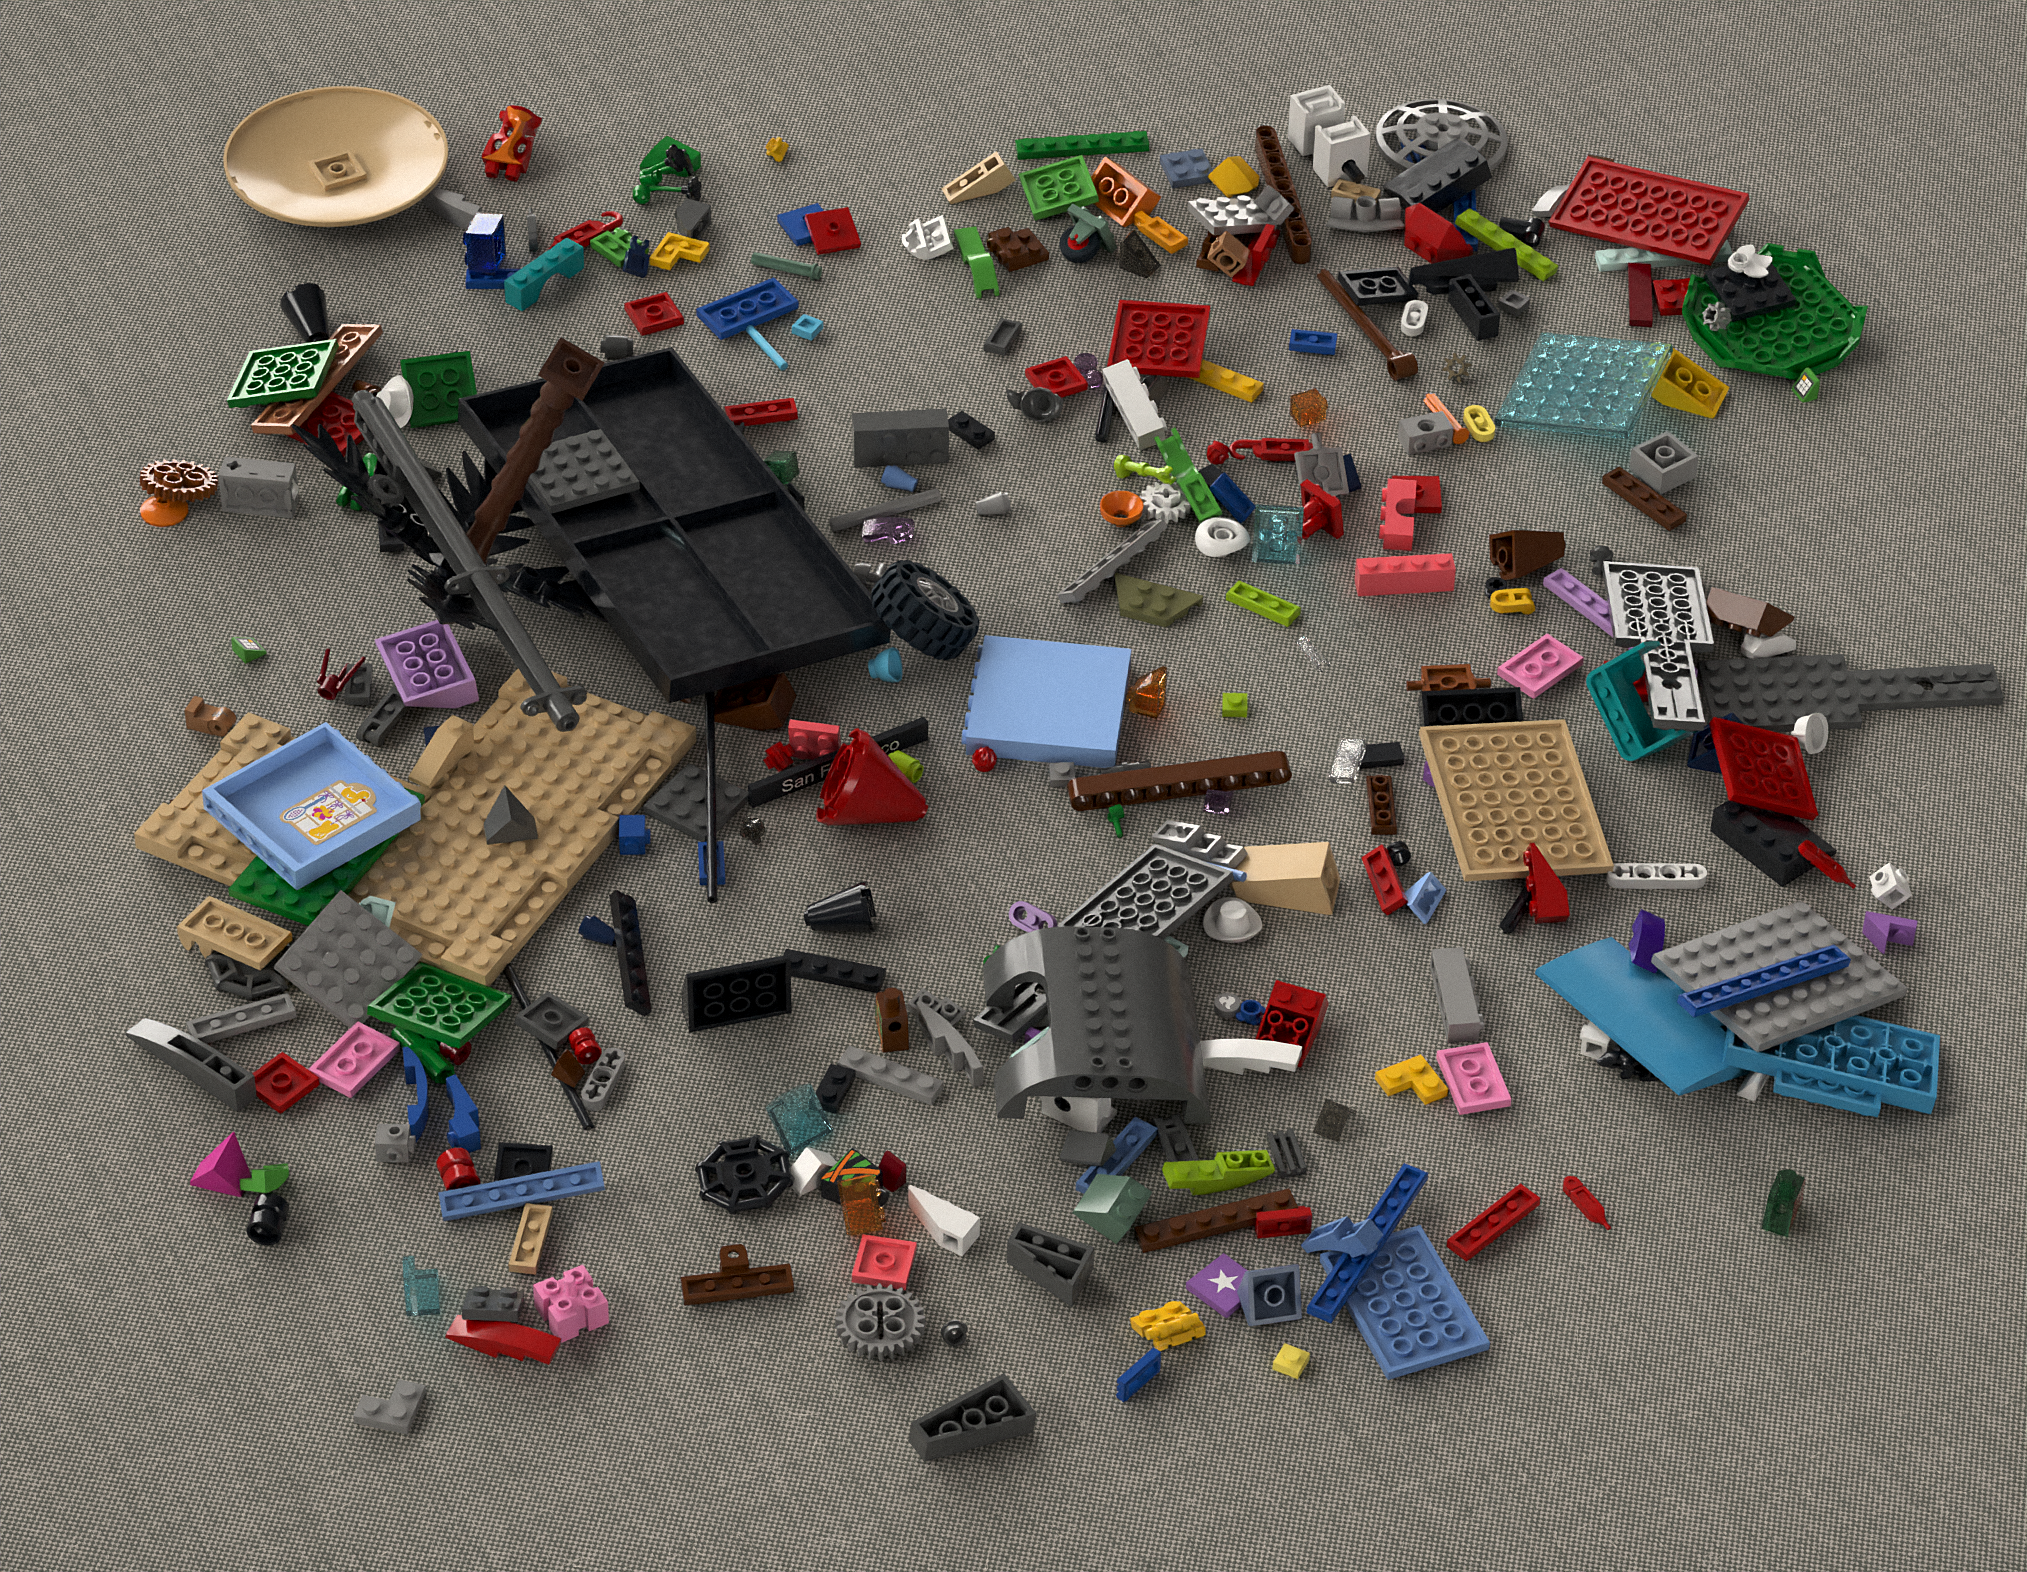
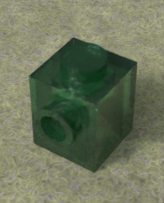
[763,451,799,484]

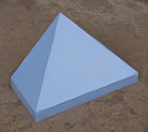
[1405,872,1446,924]

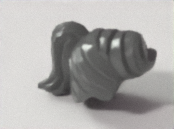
[1006,387,1063,422]

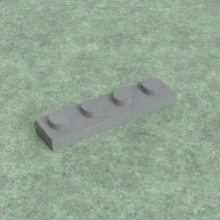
[186,993,297,1043]
[837,1045,944,1106]

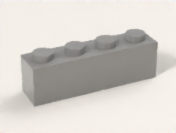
[1430,947,1484,1043]

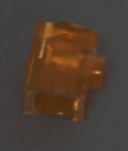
[1290,388,1328,427]

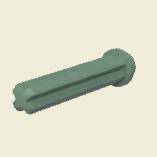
[751,252,822,281]

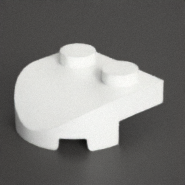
[902,215,954,260]

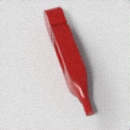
[1798,840,1856,889]
[1563,1176,1611,1230]

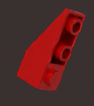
[1523,843,1570,924]

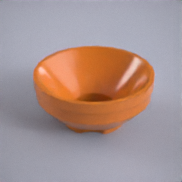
[1100,491,1143,527]

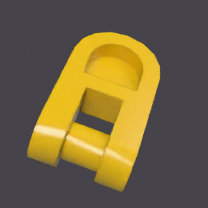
[1490,588,1536,615]

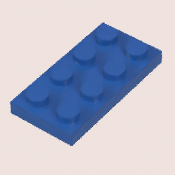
[696,277,799,340]

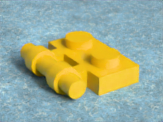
[1130,1301,1200,1340]

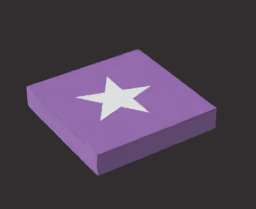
[1186,1253,1248,1318]

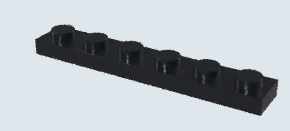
[609,890,652,1017]

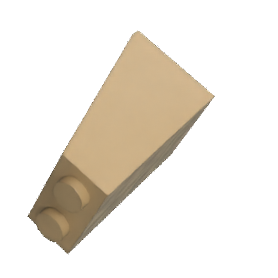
[1230,842,1340,915]

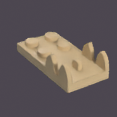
[177,896,293,971]

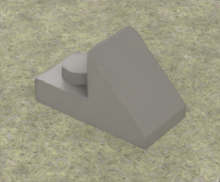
[1254,185,1295,225]

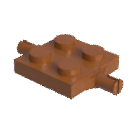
[1406,664,1491,691]

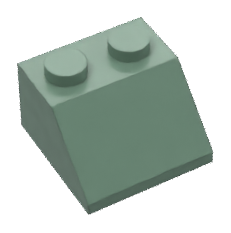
[1072,1174,1152,1244]

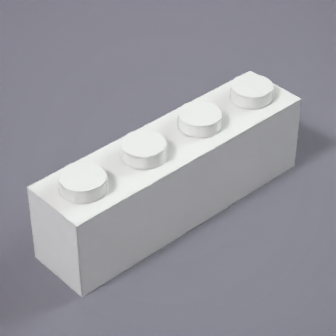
[1102,359,1167,451]

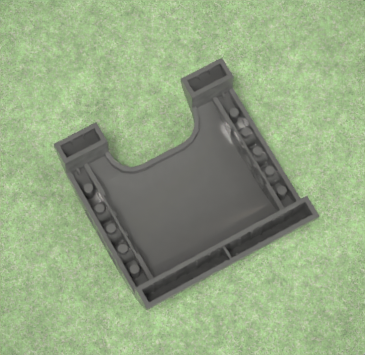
[983,926,1211,1124]

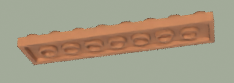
[251,324,383,435]

